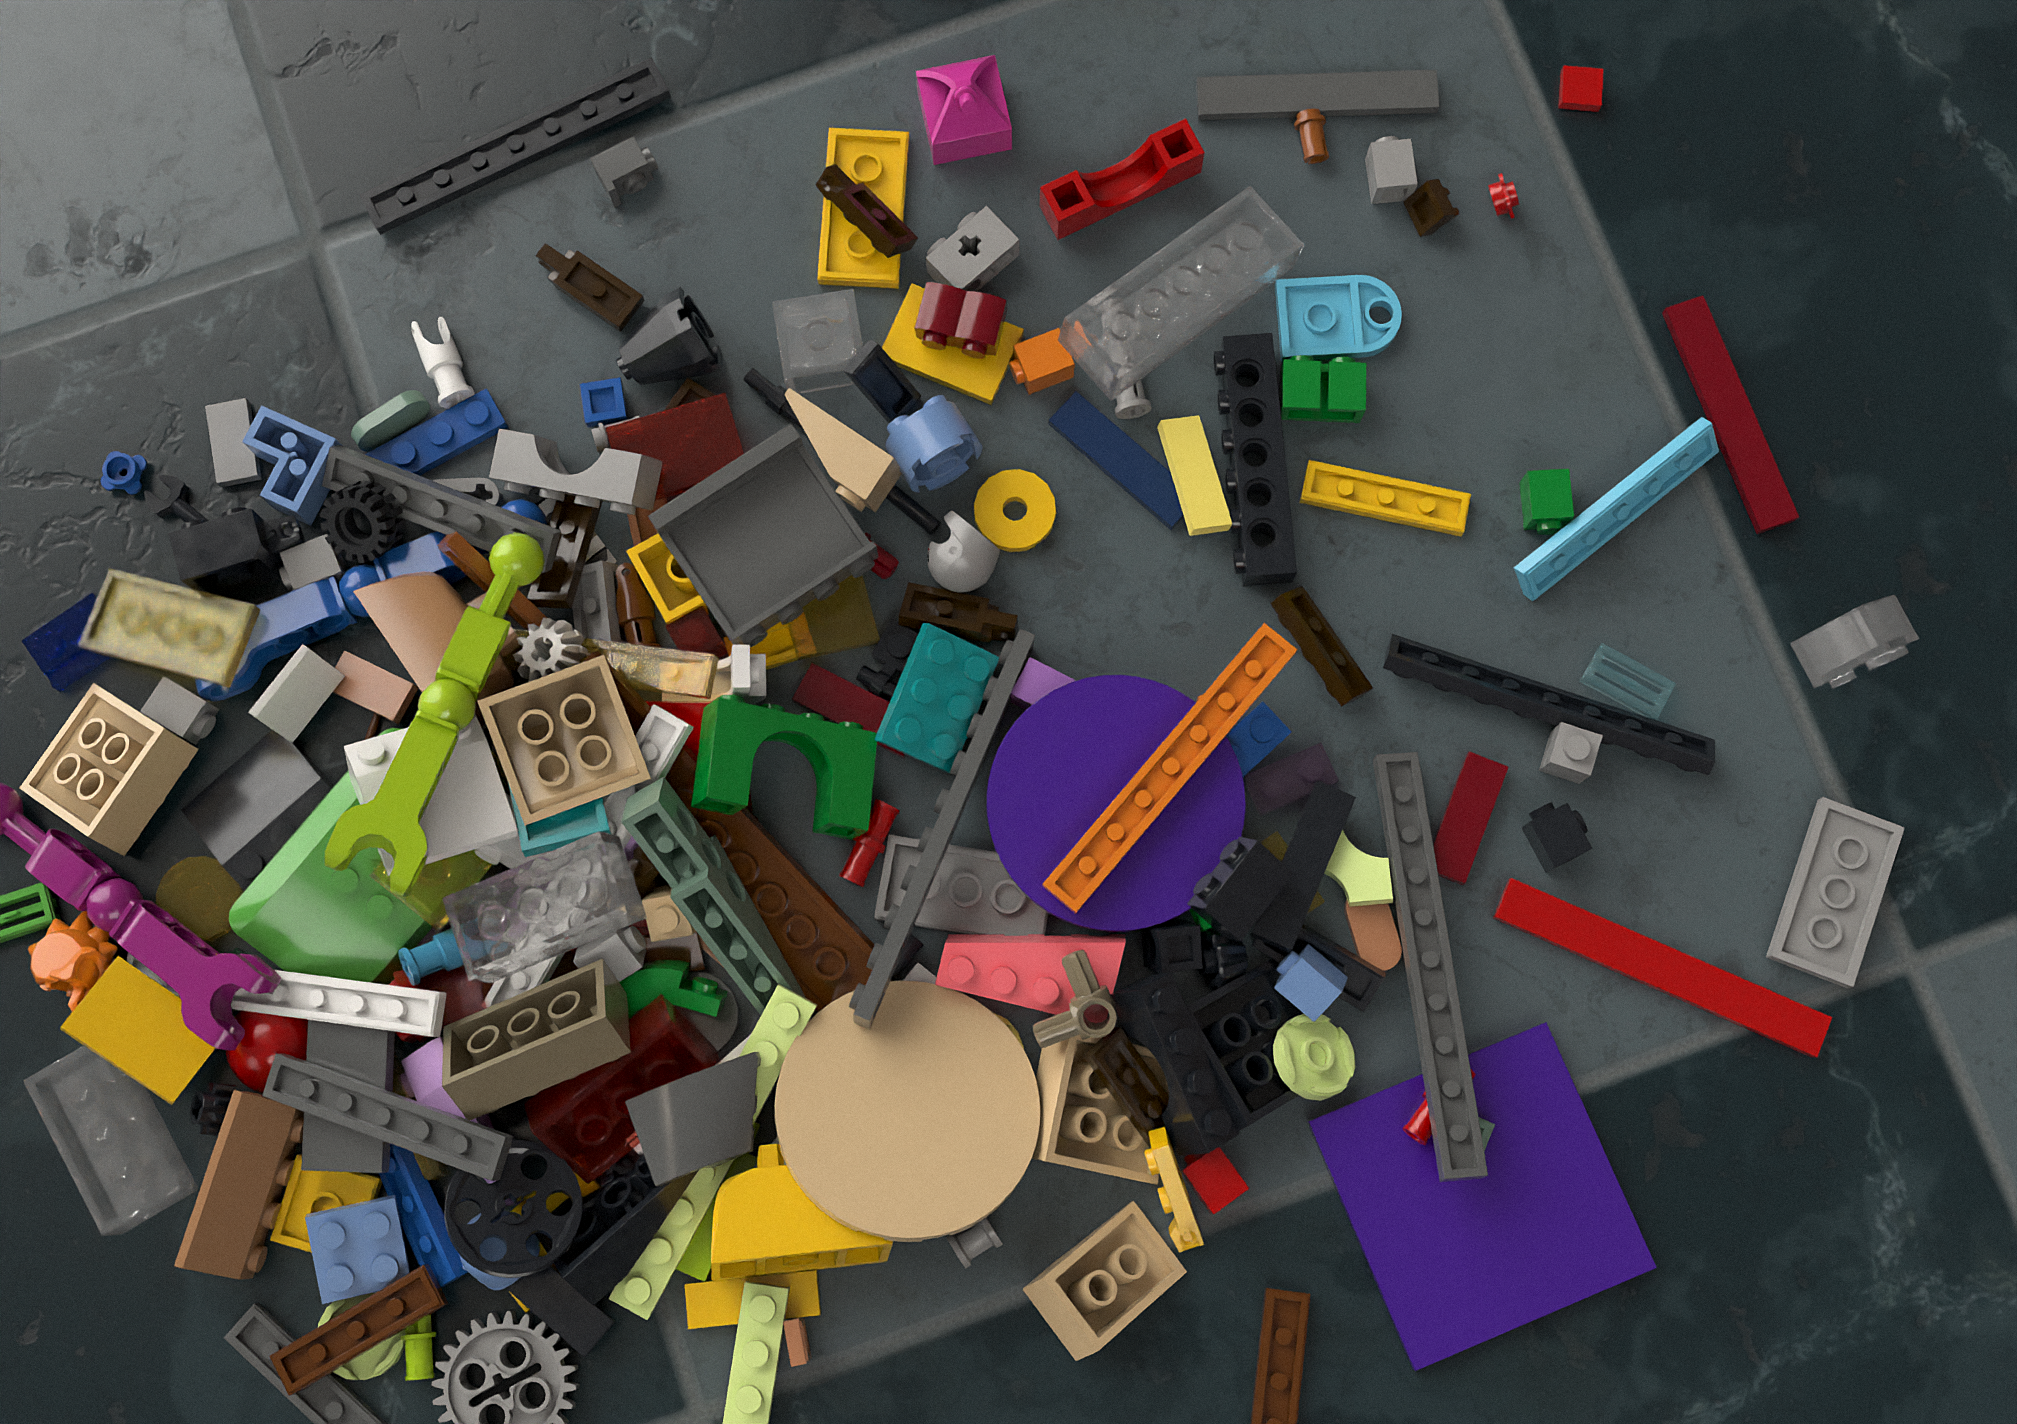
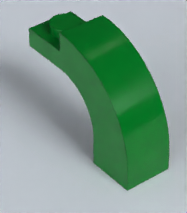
[619,959,728,1026]

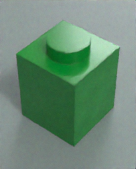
[1519,469,1574,535]

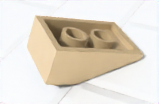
[784,388,901,513]
[1023,1201,1187,1361]

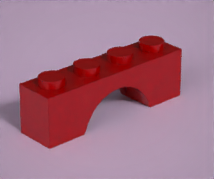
[1039,118,1205,240]

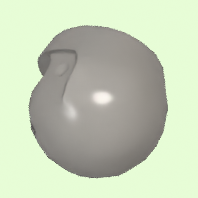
[927,510,1000,593]

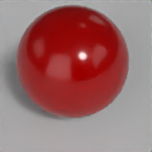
[226,1010,308,1094]

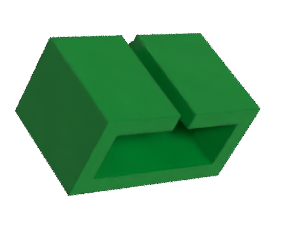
[1279,355,1367,423]

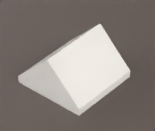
[248,644,345,743]

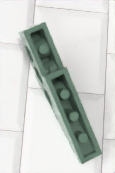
[621,777,806,1015]

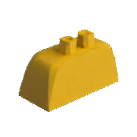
[711,1144,893,1281]

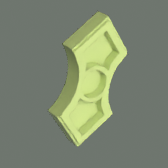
[1324,830,1393,907]

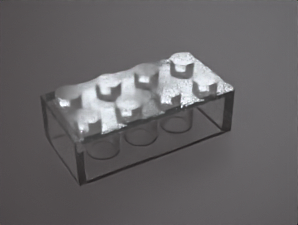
[442,831,647,983]
[23,1046,199,1236]

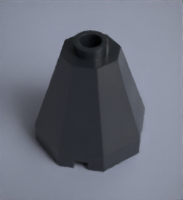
[617,287,722,385]

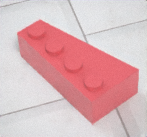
[935,934,1126,1023]

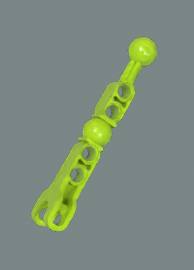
[325,532,545,897]

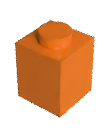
[1009,328,1075,395]

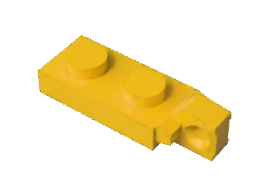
[1144,1127,1204,1252]

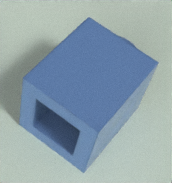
[1274,944,1348,1022]

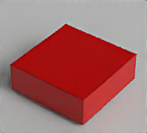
[1559,65,1604,112]

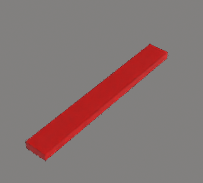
[1493,878,1832,1058]

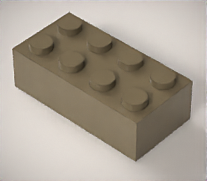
[442,959,631,1120]

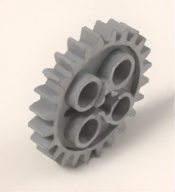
[432,1310,580,1424]

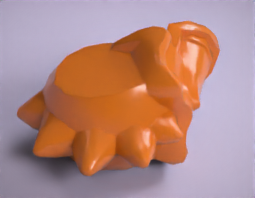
[28,911,118,1012]

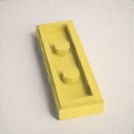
[1157,415,1232,536]

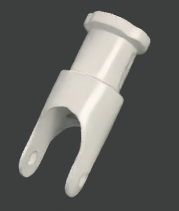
[411,317,475,409]

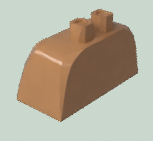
[353,571,520,727]

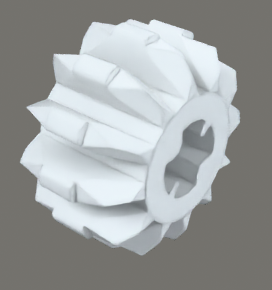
[513,618,590,682]

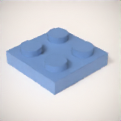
[305,1195,411,1304]

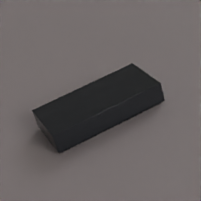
[843,340,921,423]

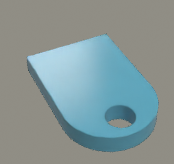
[1275,275,1402,362]

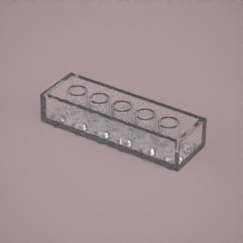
[1058,186,1304,401]

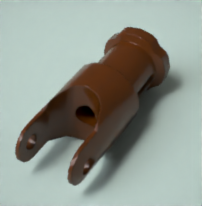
[616,563,663,661]

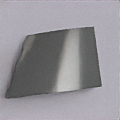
[625,1052,761,1186]

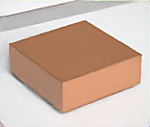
[783,1317,812,1367]

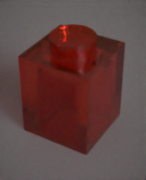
[665,606,728,664]

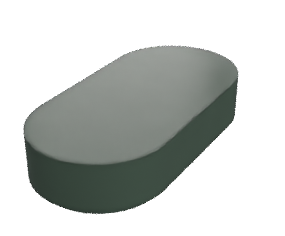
[351,390,430,452]

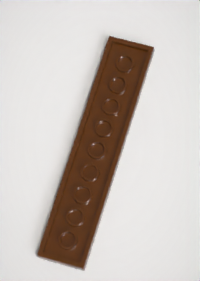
[582,651,875,1012]

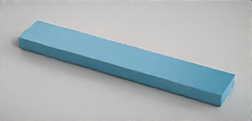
[1514,417,1719,601]

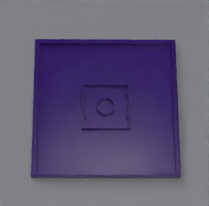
[1307,1022,1657,1371]

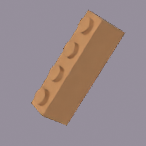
[174,1090,304,1280]

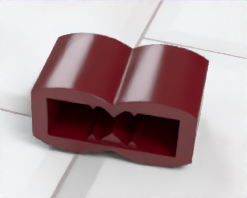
[914,282,1008,359]

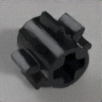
[190,1082,236,1136]

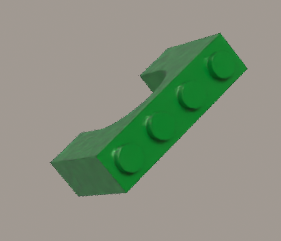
[691,695,877,840]

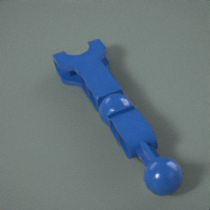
[177,499,547,701]

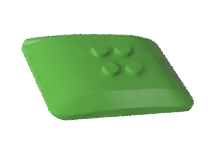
[229,728,494,985]

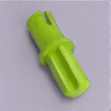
[400,1314,436,1381]

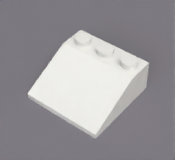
[344,714,519,876]

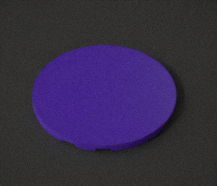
[987,675,1246,932]

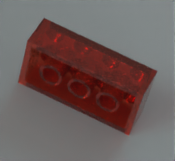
[525,994,721,1184]

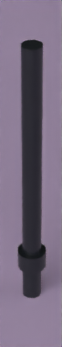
[743,368,941,535]

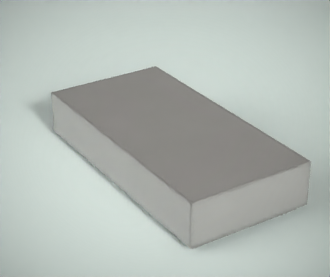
[205,398,262,487]

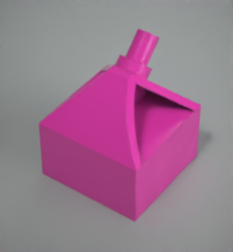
[916,55,1012,165]

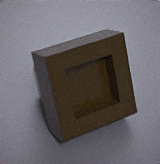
[1403,179,1459,237]

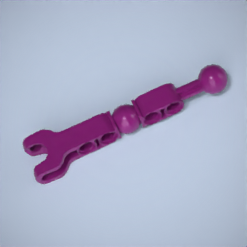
[0,783,281,1050]

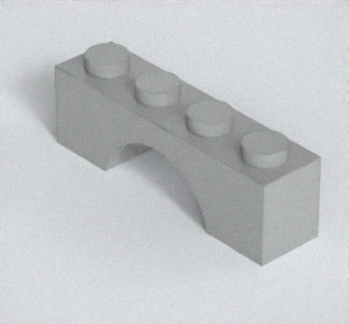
[489,429,663,515]

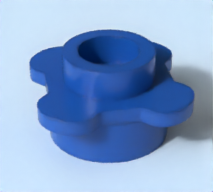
[101,451,147,495]

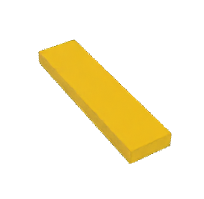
[1299,460,1471,537]

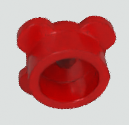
[1488,173,1520,219]

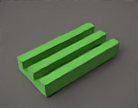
[0,882,61,943]

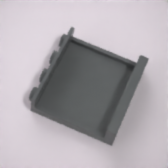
[648,423,878,648]

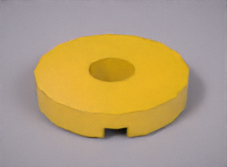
[974,469,1056,552]

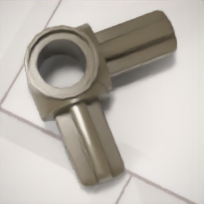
[1033,950,1117,1048]

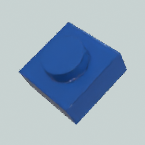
[580,377,628,428]

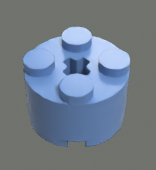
[885,395,982,492]

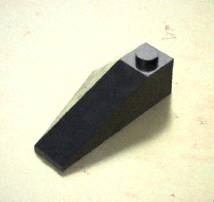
[535,1155,699,1306]

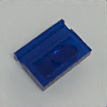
[22,593,130,692]

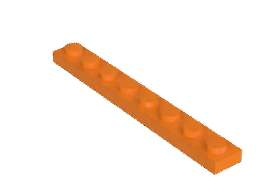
[1042,623,1298,914]

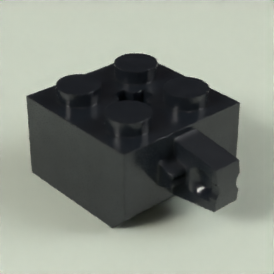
[168,507,305,601]

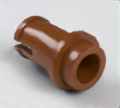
[1294,109,1330,164]

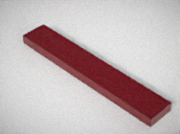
[1662,295,1799,534]

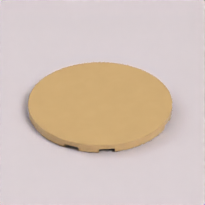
[774,981,1040,1242]

